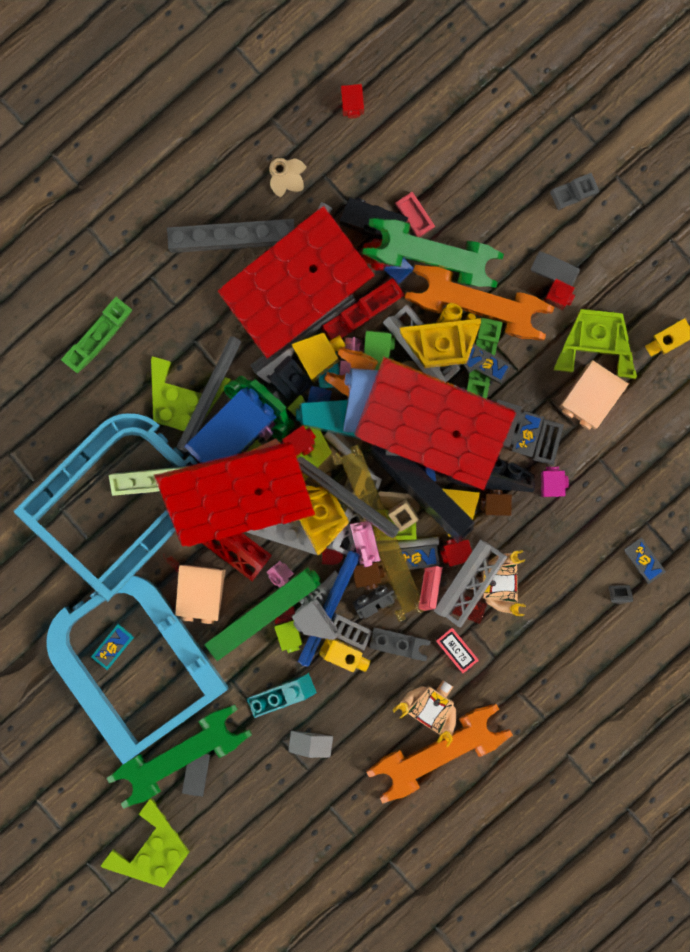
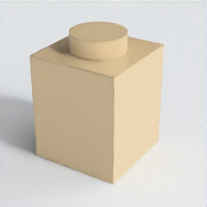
[388,499,418,532]

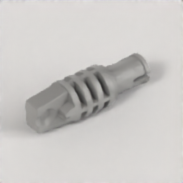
[295,570,339,614]

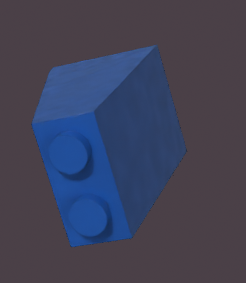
[184,387,276,463]

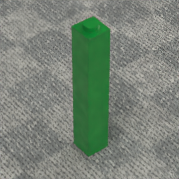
[204,567,320,661]

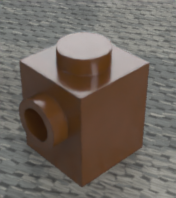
[480,490,512,516]
[353,562,385,590]

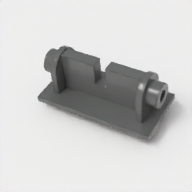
[352,583,398,619]

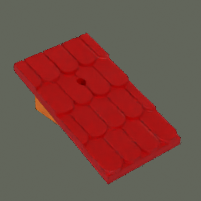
[218,206,374,360]
[354,357,516,490]
[153,439,315,547]

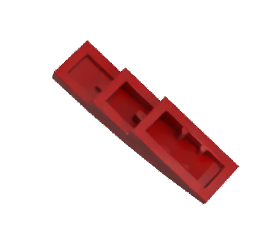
[321,278,405,340]

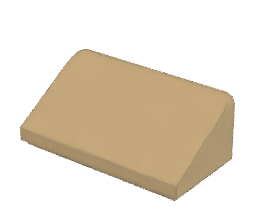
[377,491,420,512]

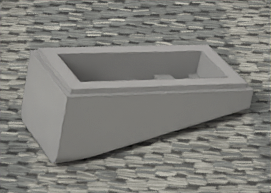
[257,348,296,385]
[331,613,373,650]

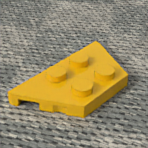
[399,318,481,368]
[299,486,348,555]

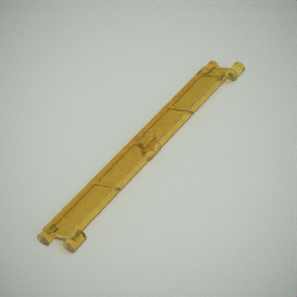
[331,444,424,622]

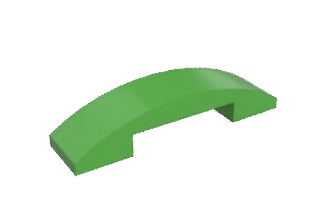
[61,297,132,374]
[466,318,502,399]

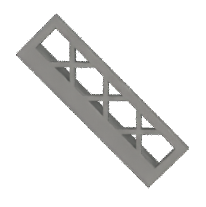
[383,305,461,382]
[326,468,382,556]
[434,540,507,627]

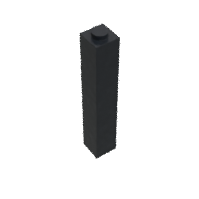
[371,444,475,543]

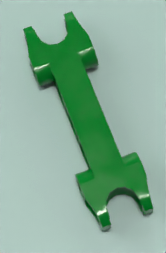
[362,218,504,288]
[107,704,252,809]

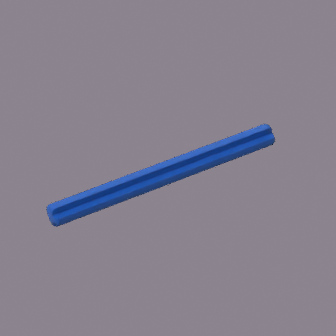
[298,550,360,667]

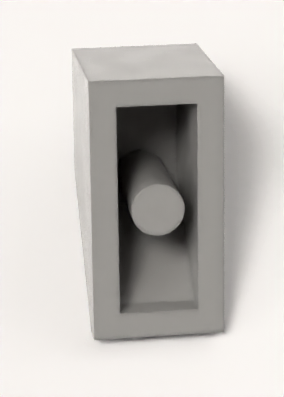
[292,600,341,640]

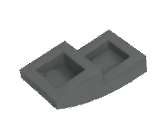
[550,173,600,211]
[530,251,580,286]

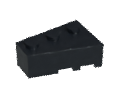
[340,197,409,239]

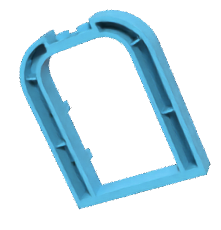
[14,413,197,602]
[47,575,229,764]

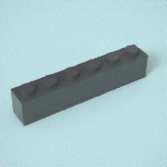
[167,219,295,253]

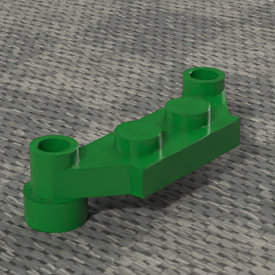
[224,375,295,441]

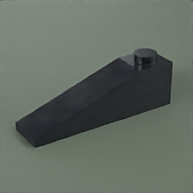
[446,454,535,492]

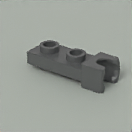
[370,627,431,661]

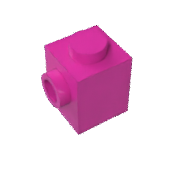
[541,467,569,497]

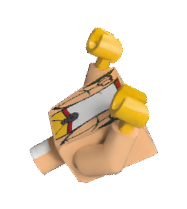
[470,550,526,616]
[393,680,456,747]

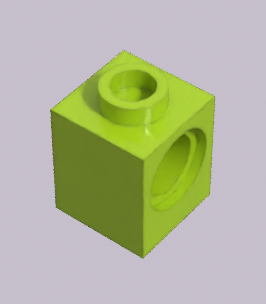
[274,620,303,653]

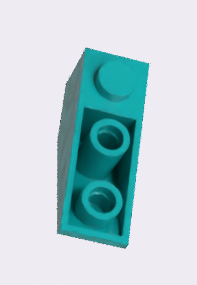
[246,673,317,718]

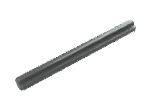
[251,294,356,374]
[177,336,241,453]
[297,457,399,538]

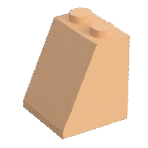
[559,361,628,430]
[175,564,226,624]

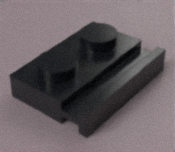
[266,355,313,404]

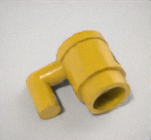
[436,303,476,323]

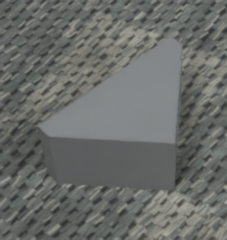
[288,730,333,758]

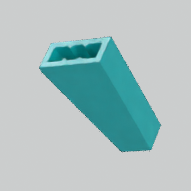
[296,400,360,439]

